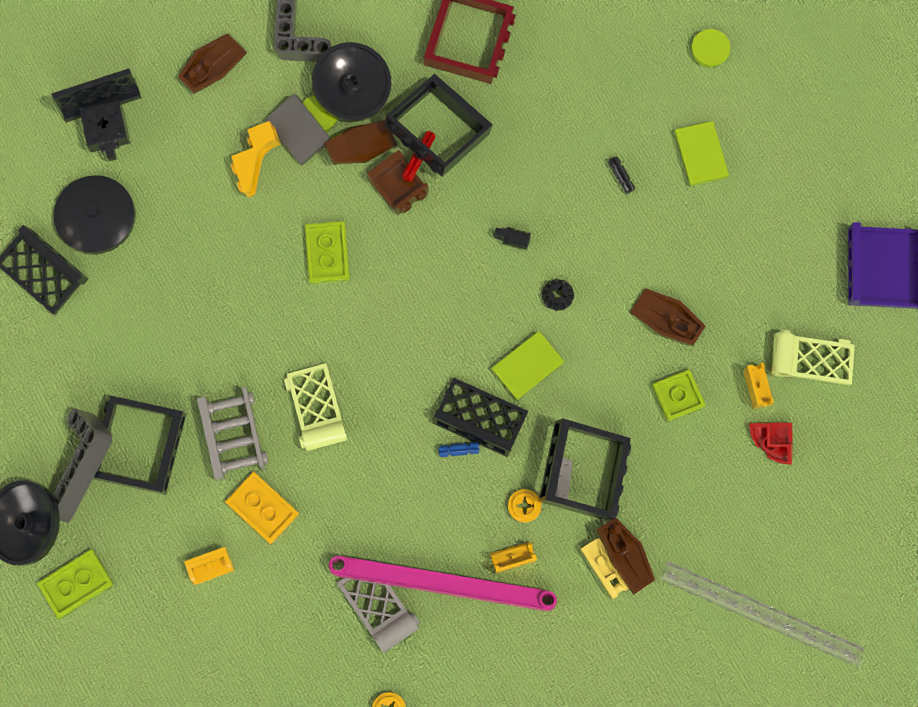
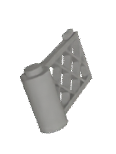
[337,559,420,653]

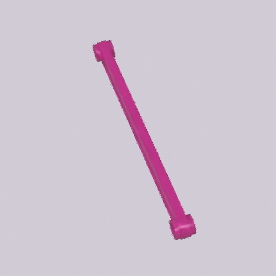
[329,556,557,611]

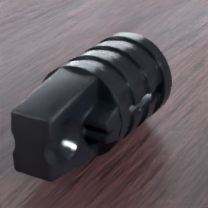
[494,227,531,250]

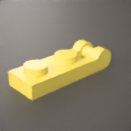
[580,538,629,599]

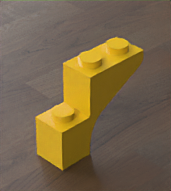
[231,121,281,197]

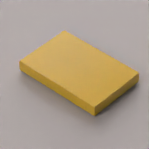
[225,471,299,544]

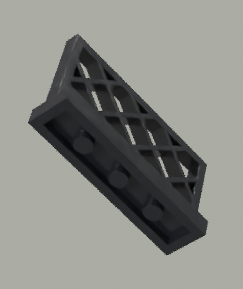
[51,68,142,123]
[0,225,89,315]
[433,378,528,458]

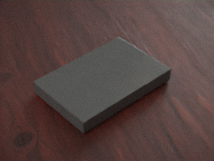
[265,94,331,165]

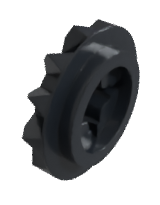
[542,278,574,311]

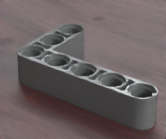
[274,0,331,62]
[53,408,112,523]

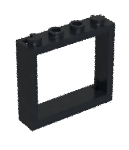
[384,74,493,177]
[93,396,186,495]
[538,418,631,521]

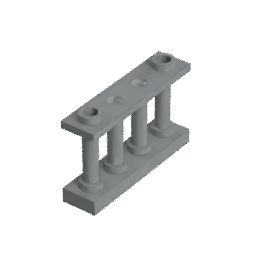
[197,387,268,482]

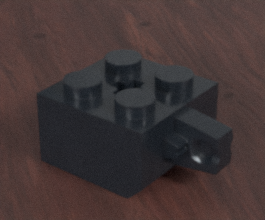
[79,100,130,161]

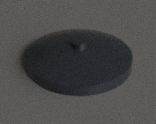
[312,42,391,122]
[54,175,136,255]
[0,480,60,566]

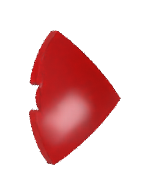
[749,422,793,465]

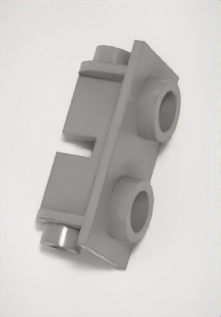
[555,457,572,499]

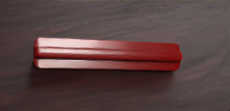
[402,130,435,182]

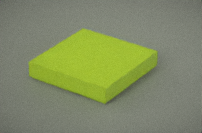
[651,369,706,422]

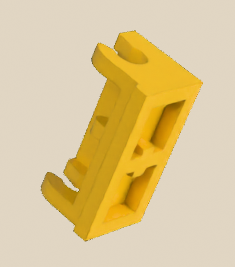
[743,363,774,409]
[490,542,537,574]
[184,547,235,585]

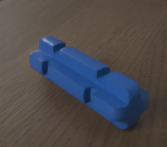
[438,442,479,457]

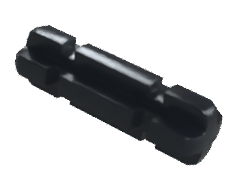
[609,156,635,194]

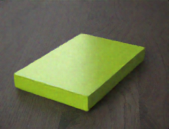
[674,121,729,186]
[305,221,350,284]
[491,331,565,401]
[37,549,114,620]

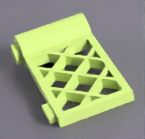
[771,330,855,385]
[284,363,347,451]

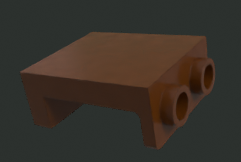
[367,150,429,215]

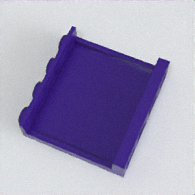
[848,222,918,309]

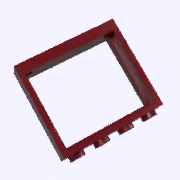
[424,0,516,84]

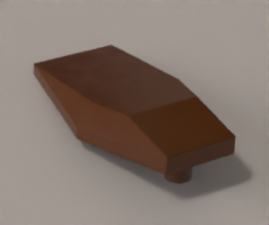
[178,33,247,94]
[324,120,397,164]
[630,288,705,346]
[596,518,655,595]

